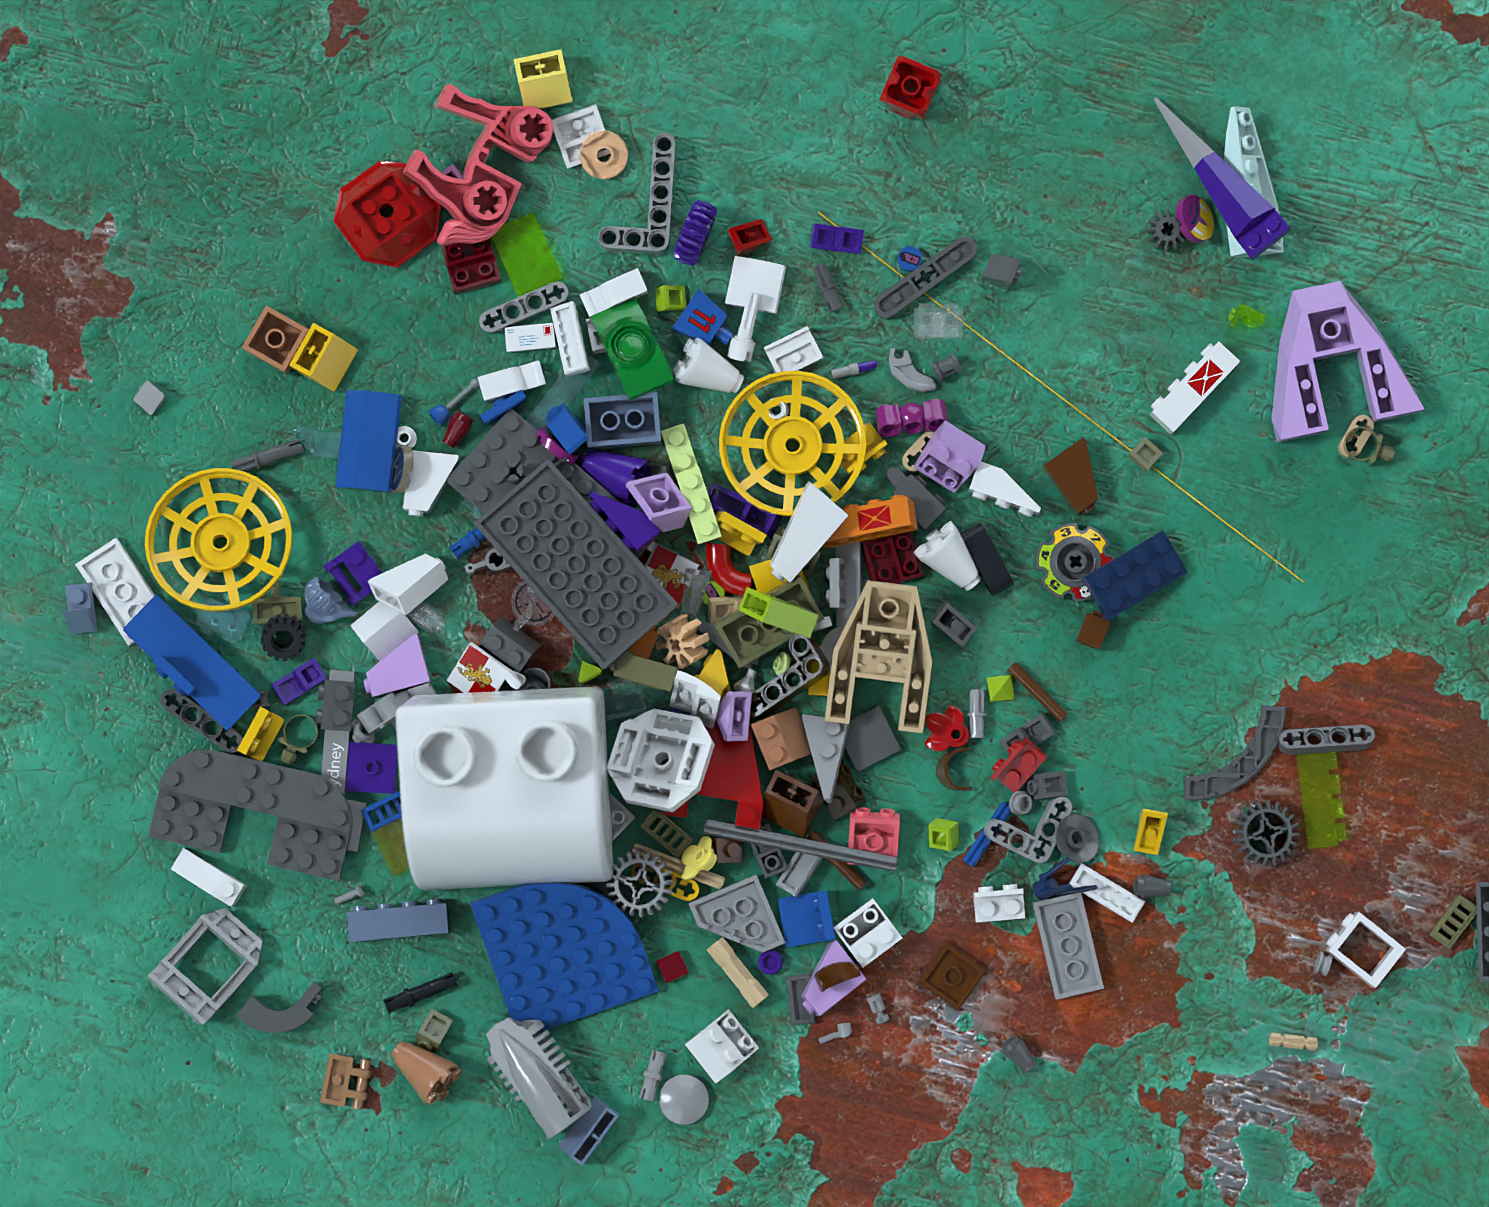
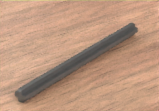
[704,819,898,872]

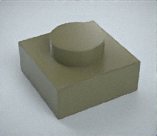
[1128,437,1163,473]

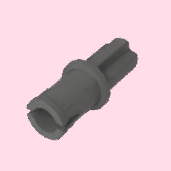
[813,264,844,313]

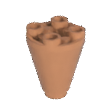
[391,1041,462,1105]

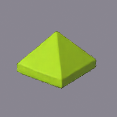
[987,675,1014,702]

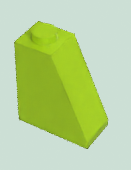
[738,587,819,638]

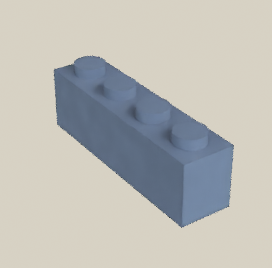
[347,899,450,942]

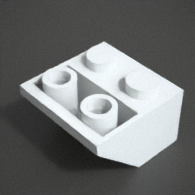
[833,899,902,968]
[685,1009,759,1083]

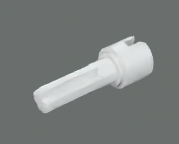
[727,292,761,362]

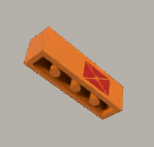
[822,494,918,549]

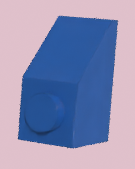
[545,403,588,454]

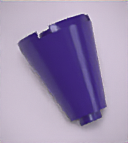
[580,449,651,506]

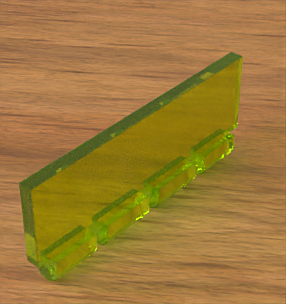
[1296,752,1347,849]

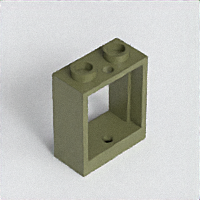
[610,653,678,693]

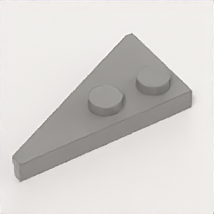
[802,714,850,803]

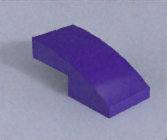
[809,223,864,254]
[271,657,327,706]

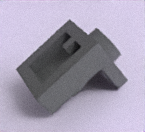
[1027,771,1068,800]

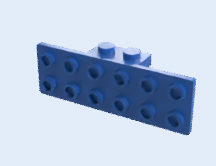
[123,595,261,730]

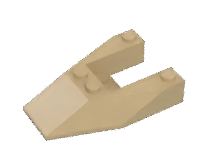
[825,580,932,733]

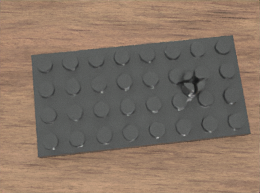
[446,408,651,559]
[474,459,679,670]

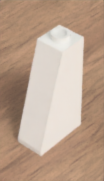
[770,481,848,582]

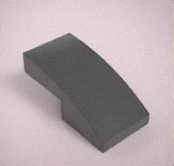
[999,712,1056,755]

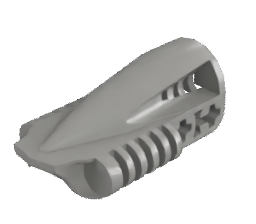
[486,1017,591,1139]

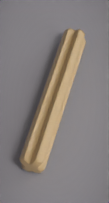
[631,843,725,889]

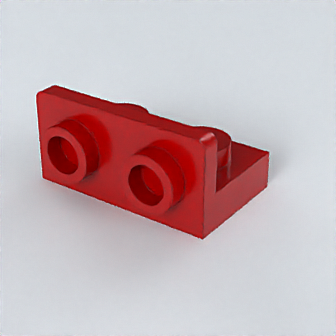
[990,737,1047,793]

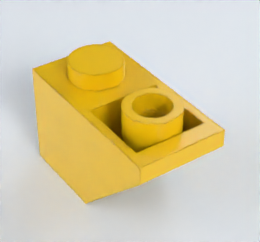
[694,649,731,702]

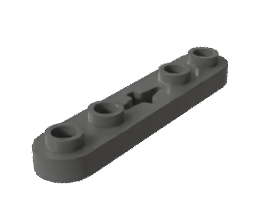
[874,237,977,319]

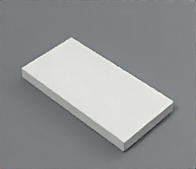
[75,537,155,646]

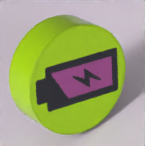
[700,581,725,605]

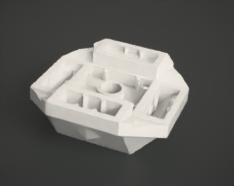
[606,709,715,812]

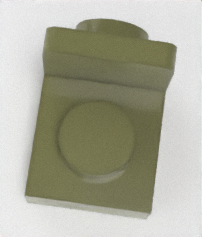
[415,1009,453,1053]

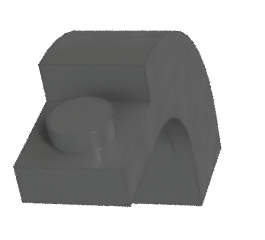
[236,982,324,1033]

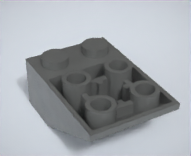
[478,616,541,691]

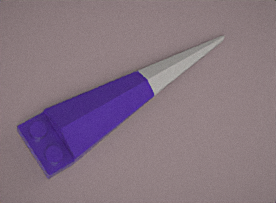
[1154,97,1291,261]

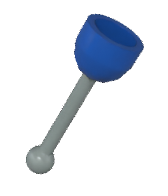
[428,379,479,426]

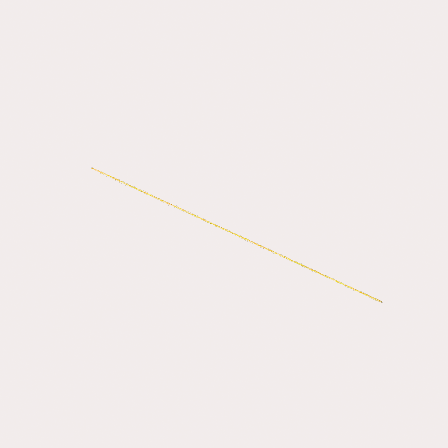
[818,212,1304,582]

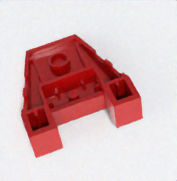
[662,720,763,829]

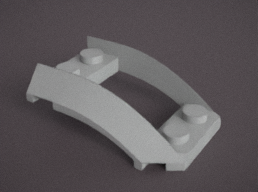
[147,908,262,1026]

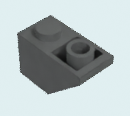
[981,254,1022,290]

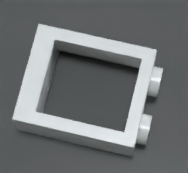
[1325,912,1406,988]

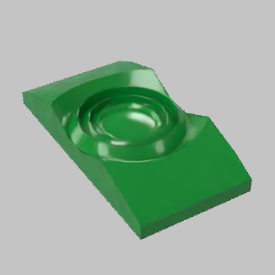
[590,298,674,401]

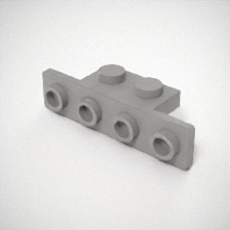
[826,542,861,627]

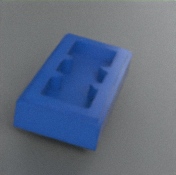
[480,390,527,426]

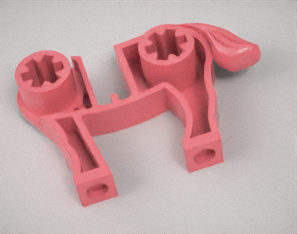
[403,84,553,245]

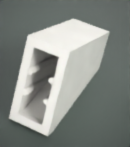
[403,450,460,517]
[368,554,449,615]

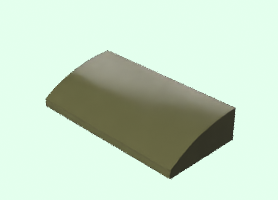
[713,575,824,668]

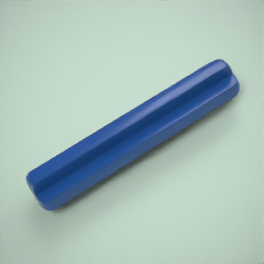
[963,802,1011,867]

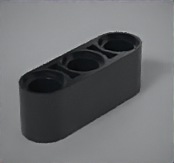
[960,523,1014,596]

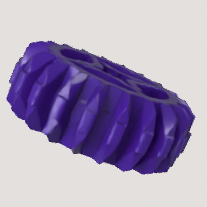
[673,200,717,266]

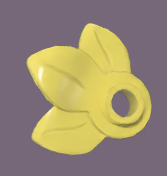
[681,836,717,880]

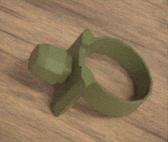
[1343,426,1395,466]
[278,714,319,765]

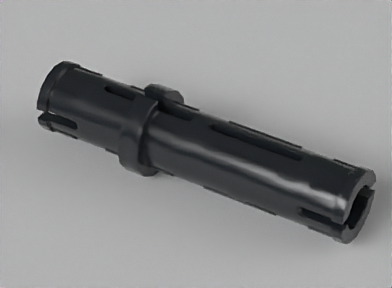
[383,972,458,1014]

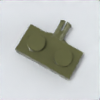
[252,581,303,625]

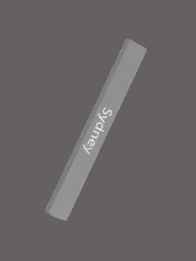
[321,670,356,796]

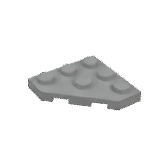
[688,875,785,953]

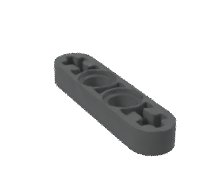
[160,689,243,753]
[1278,725,1375,755]

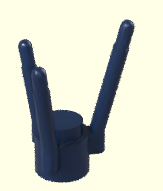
[1033,857,1098,900]

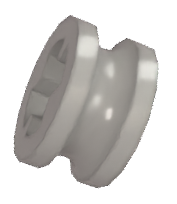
[1313,951,1332,976]

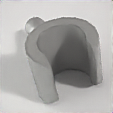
[818,1023,852,1044]

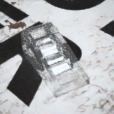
[681,567,712,619]

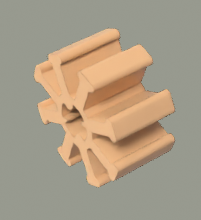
[655,614,710,669]

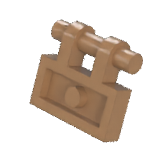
[320,1053,372,1110]

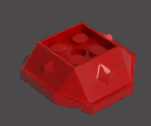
[333,161,442,269]

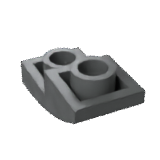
[750,823,788,878]

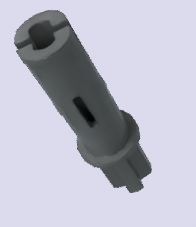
[231,438,304,472]

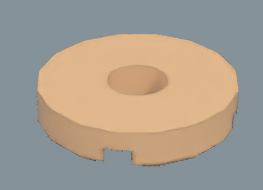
[579,130,628,179]

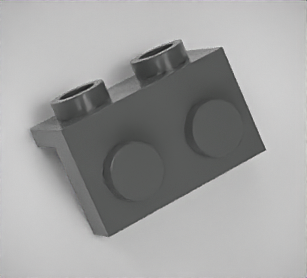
[316,680,355,732]

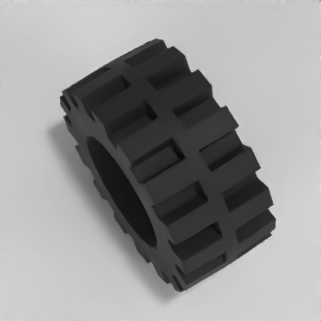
[261,614,306,662]

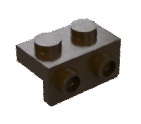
[810,760,866,820]

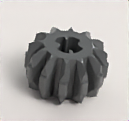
[1146,210,1185,252]

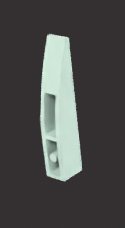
[1224,106,1284,257]

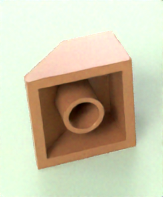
[751,707,812,771]

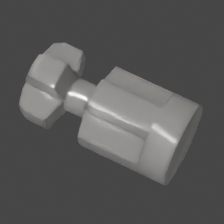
[866,993,889,1024]

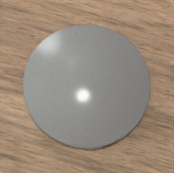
[659,1075,709,1124]

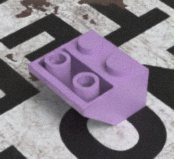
[914,420,986,493]

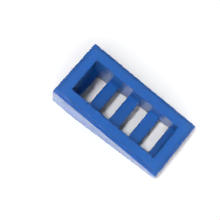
[361,791,402,832]

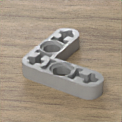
[984,796,1072,863]

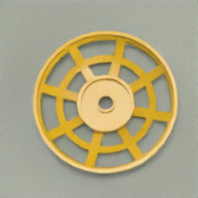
[719,371,866,516]
[145,468,293,612]

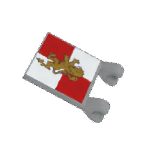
[645,542,699,609]

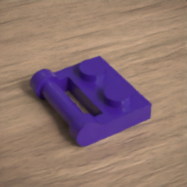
[323,541,382,606]

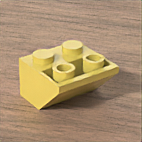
[514,49,572,109]

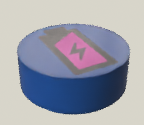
[897,246,922,272]

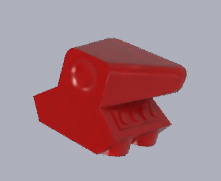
[879,56,942,119]

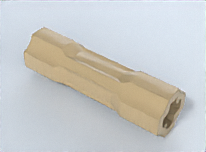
[707,937,769,1008]

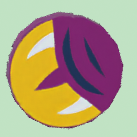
[1176,195,1215,243]

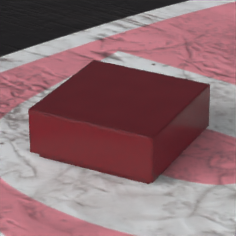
[656,950,689,983]

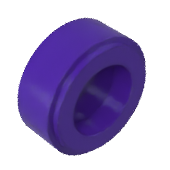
[758,950,783,975]

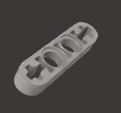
[479,281,569,334]

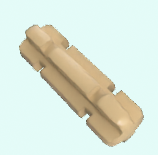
[1269,1033,1318,1051]

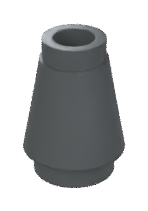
[1133,874,1171,898]
[1001,1035,1036,1073]

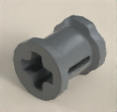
[931,353,962,382]

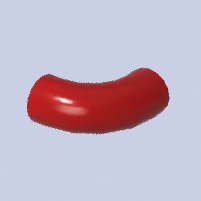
[706,543,752,597]

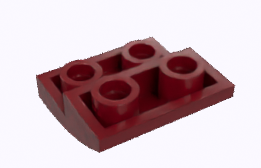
[441,238,502,295]
[861,531,924,584]

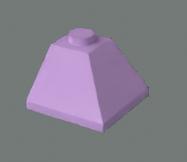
[626,472,692,532]

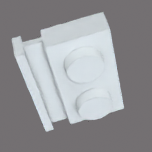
[764,326,823,373]

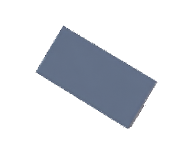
[558,1096,620,1166]

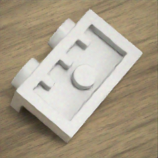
[973,884,1025,922]

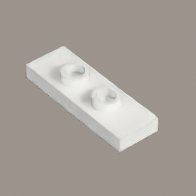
[550,301,590,377]
[1069,863,1145,923]

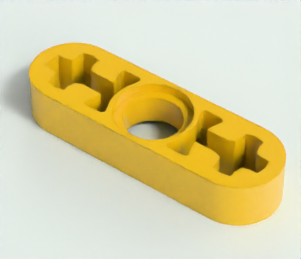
[631,863,699,901]

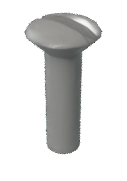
[334,884,364,905]

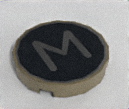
[391,444,413,493]

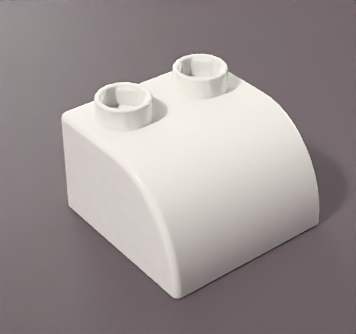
[396,686,614,890]

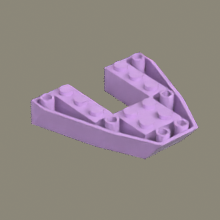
[1271,281,1424,443]

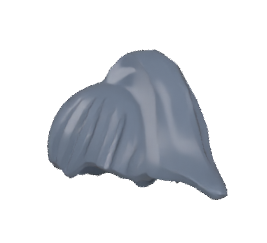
[305,577,357,624]

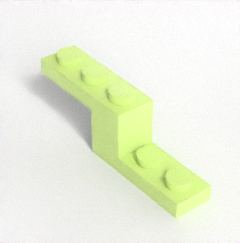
[661,423,722,545]

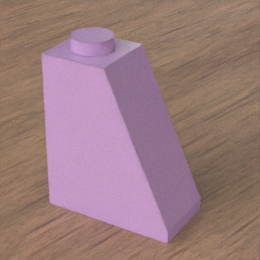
[364,634,431,698]
[801,940,866,1016]

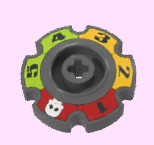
[1035,523,1114,602]

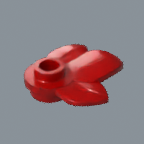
[925,705,969,752]

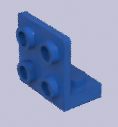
[778,890,835,947]

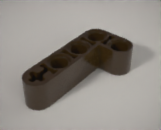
[750,634,830,719]

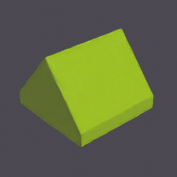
[578,661,602,685]

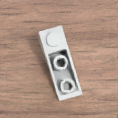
[968,462,1041,517]

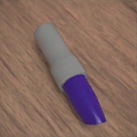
[831,360,878,379]

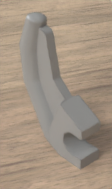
[888,348,936,392]

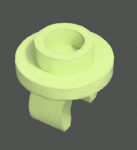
[773,652,797,675]

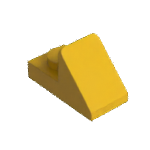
[1133,808,1168,855]

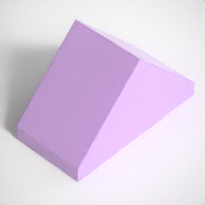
[716,691,752,741]

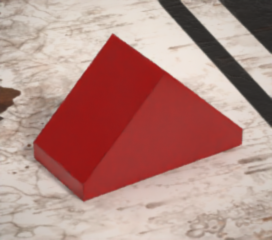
[728,219,772,257]

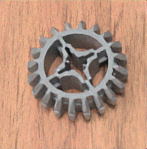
[606,850,673,917]

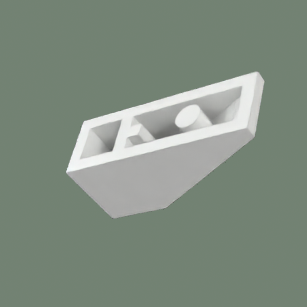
[171,848,247,907]

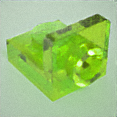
[1226,303,1267,329]

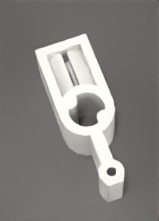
[580,268,648,317]
[478,361,546,403]

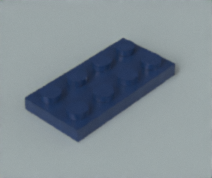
[1082,530,1188,621]

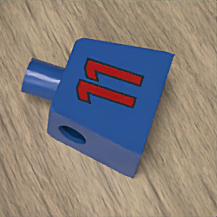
[673,289,735,346]

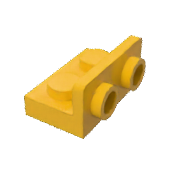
[832,422,888,475]
[715,511,766,556]
[237,707,285,762]

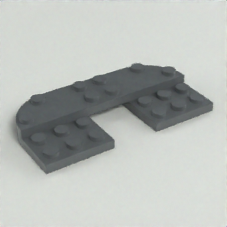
[148,750,353,881]

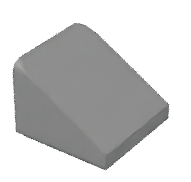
[133,380,168,416]

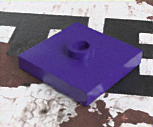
[345,742,398,794]

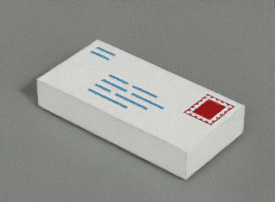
[504,323,556,353]

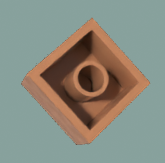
[242,305,309,375]

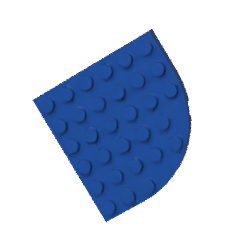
[470,882,658,1031]

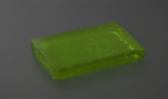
[492,212,563,297]

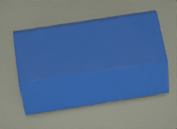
[336,390,402,492]

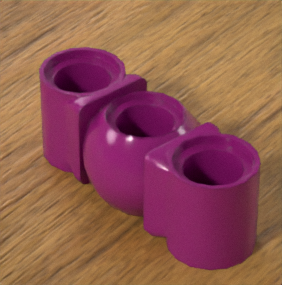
[875,399,948,437]

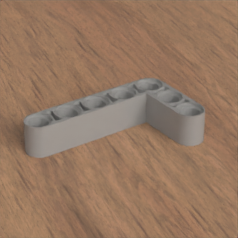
[598,133,676,255]

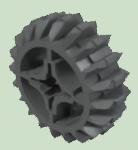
[1232,800,1300,867]

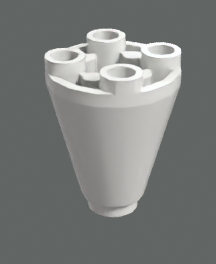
[673,338,744,393]
[914,521,981,591]

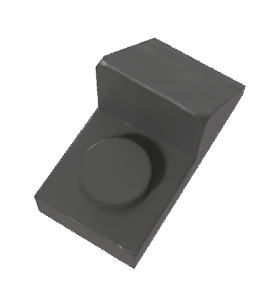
[930,601,977,648]

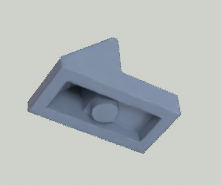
[62,582,97,634]

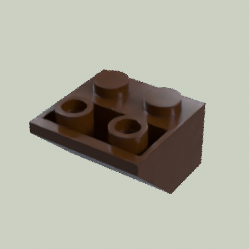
[761,770,824,838]

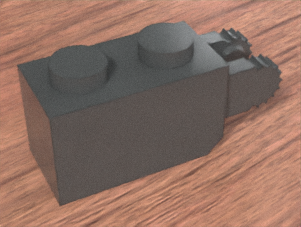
[886,467,946,531]

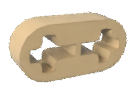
[1338,415,1374,459]
[902,432,934,472]

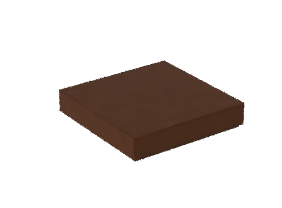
[918,942,987,1011]

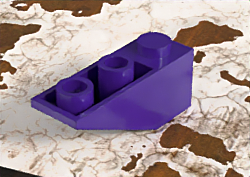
[589,492,660,554]

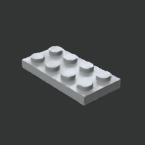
[1032,892,1104,1000]

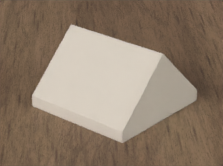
[350,601,419,661]

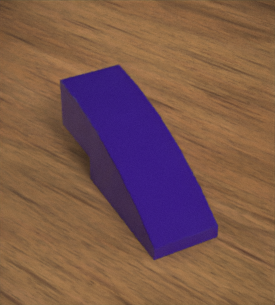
[707,482,782,539]

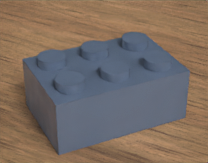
[584,392,662,450]

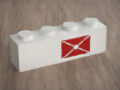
[1150,341,1240,435]

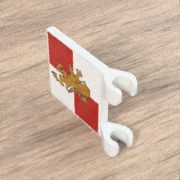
[447,642,526,693]

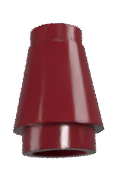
[442,410,474,448]

